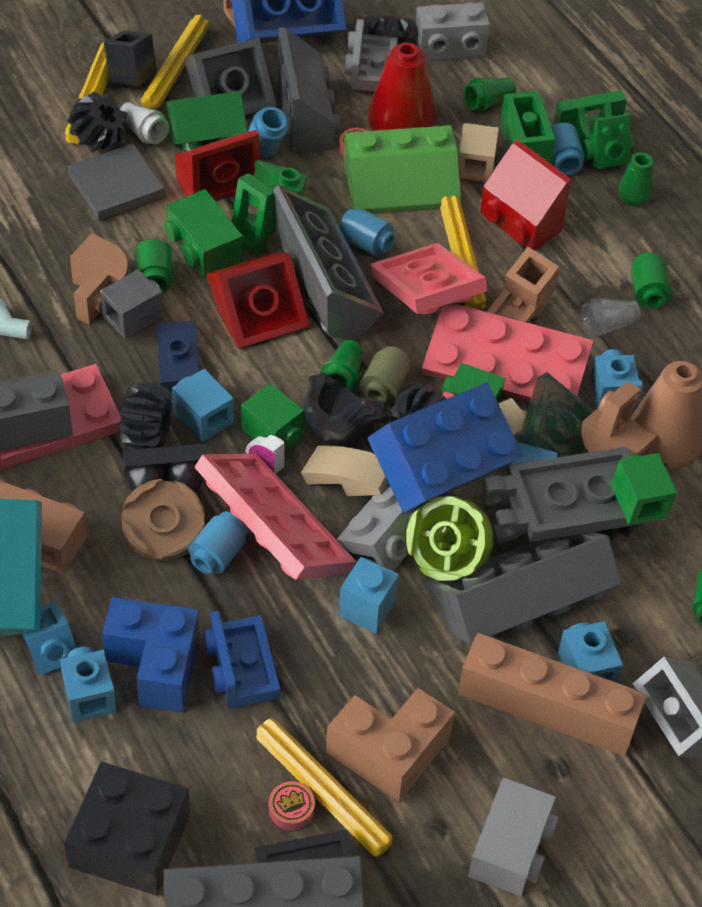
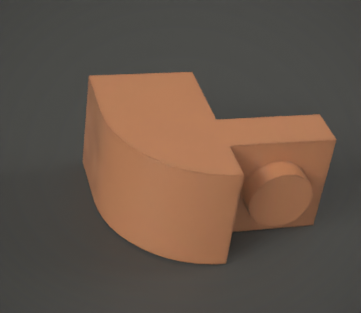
[70,233,128,325]
[487,247,559,323]
[581,381,658,456]

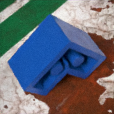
[102,597,200,712]

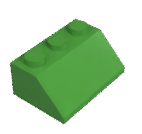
[343,125,461,214]

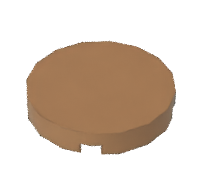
[121,479,205,562]

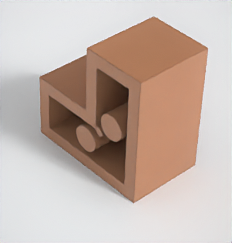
[326,688,455,802]

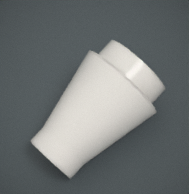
[120,102,169,144]

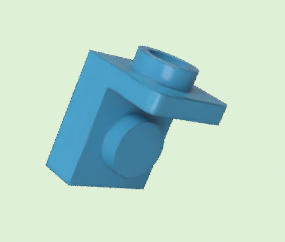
[22,600,77,675]

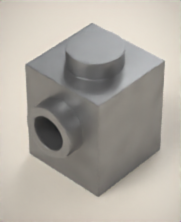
[100,269,163,339]

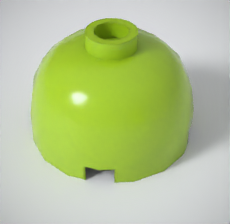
[406,496,493,581]

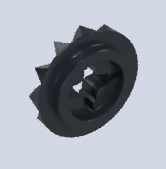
[363,16,416,37]

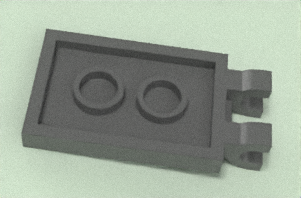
[481,447,651,544]

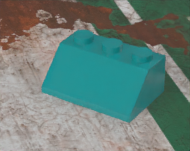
[0,499,42,637]

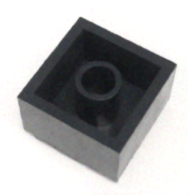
[64,761,190,896]

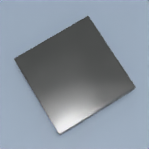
[68,143,165,221]

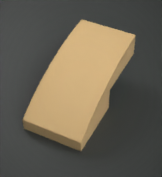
[301,446,388,496]

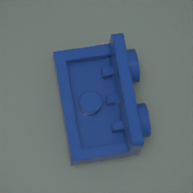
[203,611,280,709]

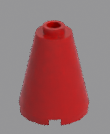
[368,43,437,131]

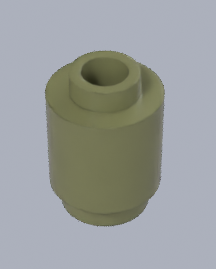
[360,346,410,404]

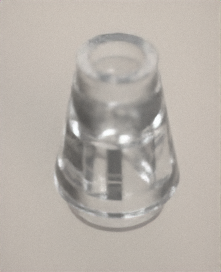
[581,298,640,336]

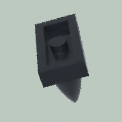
[123,444,206,493]

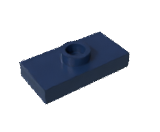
[157,321,199,391]

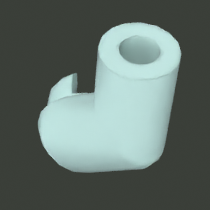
[0,298,32,340]

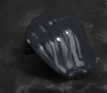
[303,373,390,446]

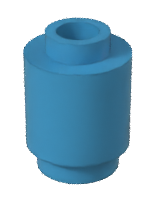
[248,107,288,158]
[551,123,585,176]
[339,209,396,257]
[189,511,248,574]

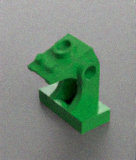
[553,90,634,169]
[232,160,308,256]

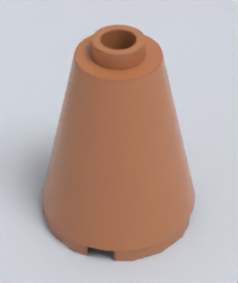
[631,361,702,468]

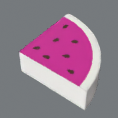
[246,435,285,474]

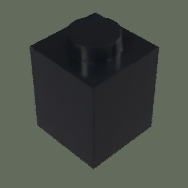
[104,31,157,88]

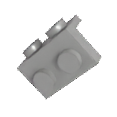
[345,19,397,92]
[336,485,425,572]

